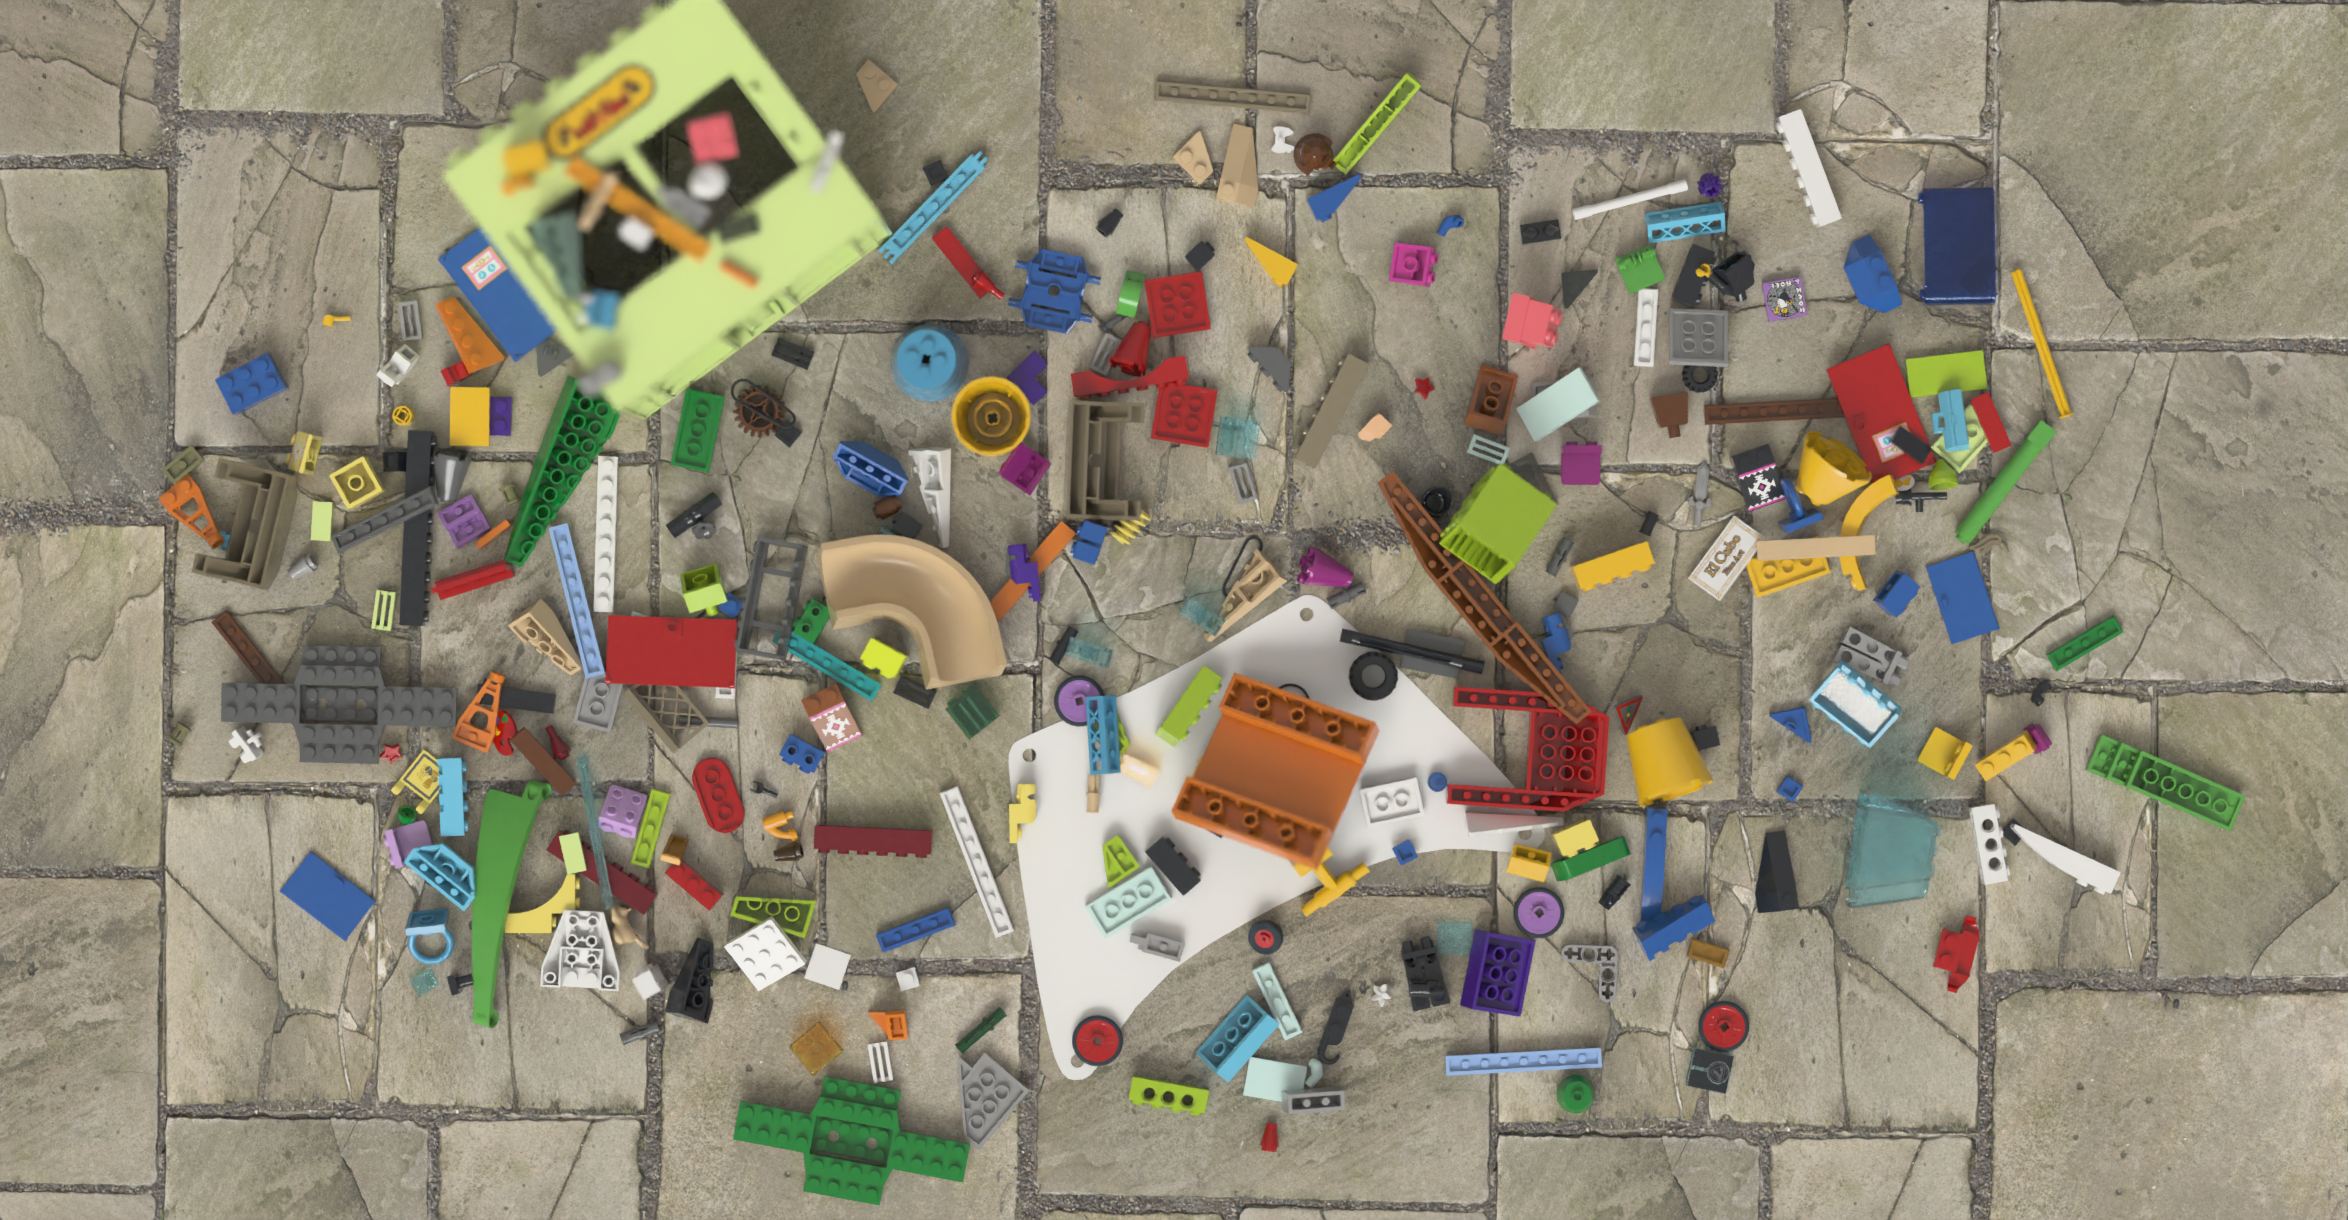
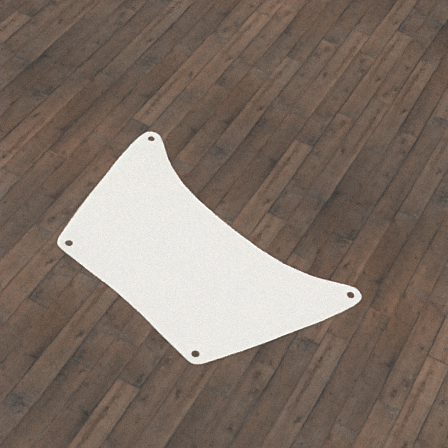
[1008,595,1545,1080]

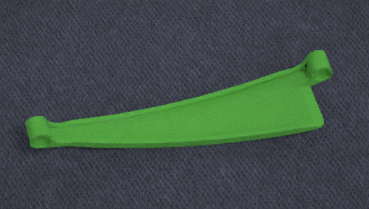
[472,779,551,1028]

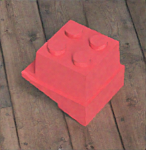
[1502,293,1563,349]

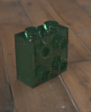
[945,685,1001,740]

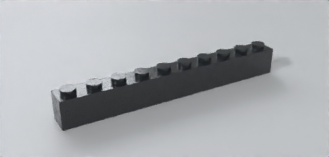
[399,430,437,626]

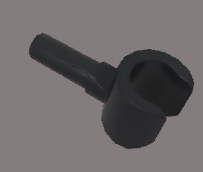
[750,781,778,798]

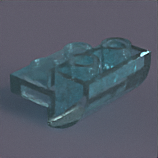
[1215,416,1261,460]

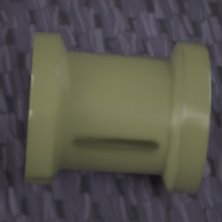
[499,482,522,507]
[167,721,192,747]

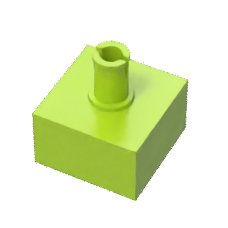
[680,562,727,616]

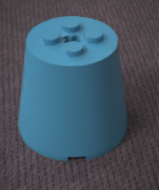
[891,324,968,402]

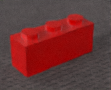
[665,860,724,911]

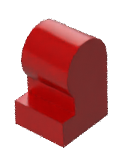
[440,361,474,387]

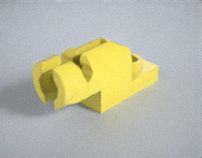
[1009,783,1037,843]

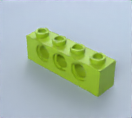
[1128,1075,1209,1116]

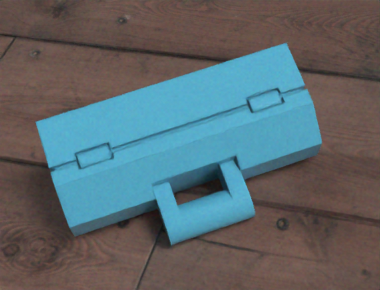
[1931,389,1970,452]

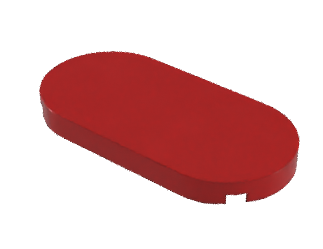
[692,758,745,833]

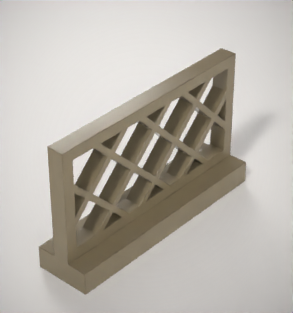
[623,685,710,754]

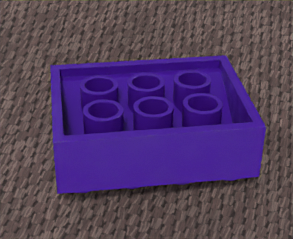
[1460,929,1536,1017]

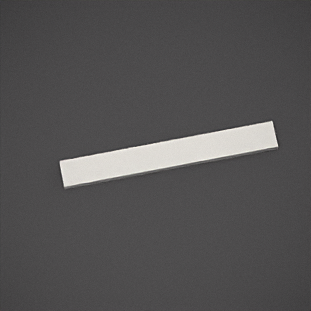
[940,786,1014,938]

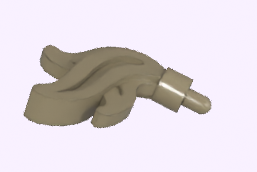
[1969,531,2009,554]

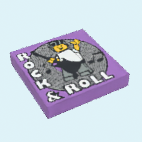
[1762,277,1807,322]

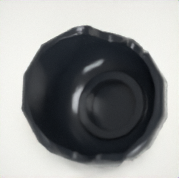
[1421,486,1452,516]

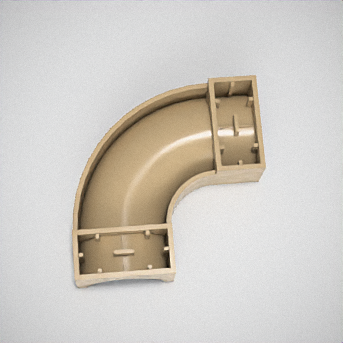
[816,535,1007,690]

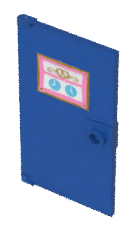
[438,227,557,362]

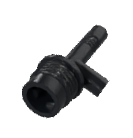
[1896,488,1947,512]

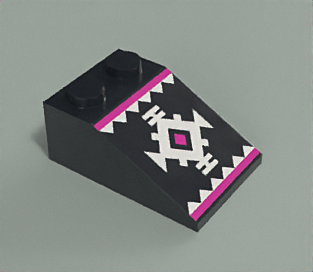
[1729,444,1785,512]

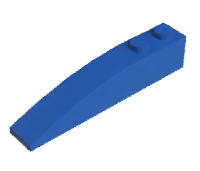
[1640,807,1667,922]

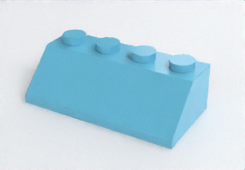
[1195,994,1280,1082]

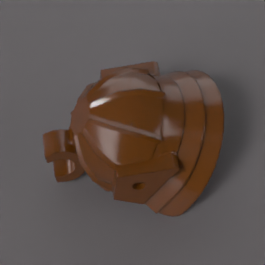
[1294,133,1337,175]

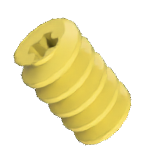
[1109,509,1151,545]

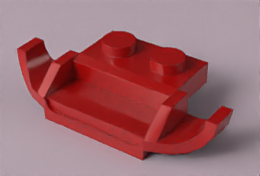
[1932,915,1980,993]

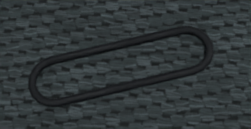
[1222,536,1263,597]

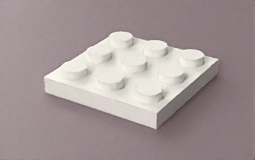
[724,916,806,991]

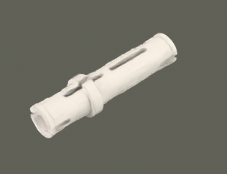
[809,132,843,194]

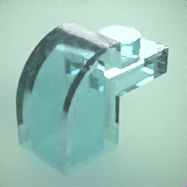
[1178,597,1226,637]
[1065,637,1114,669]

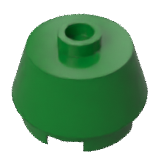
[1557,1075,1595,1114]

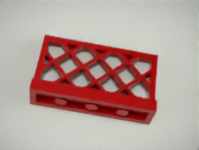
[430,560,515,600]

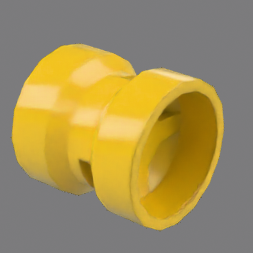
[393,406,415,426]

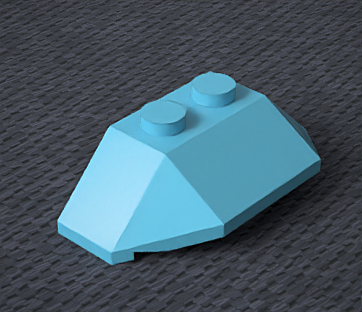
[404,843,476,911]

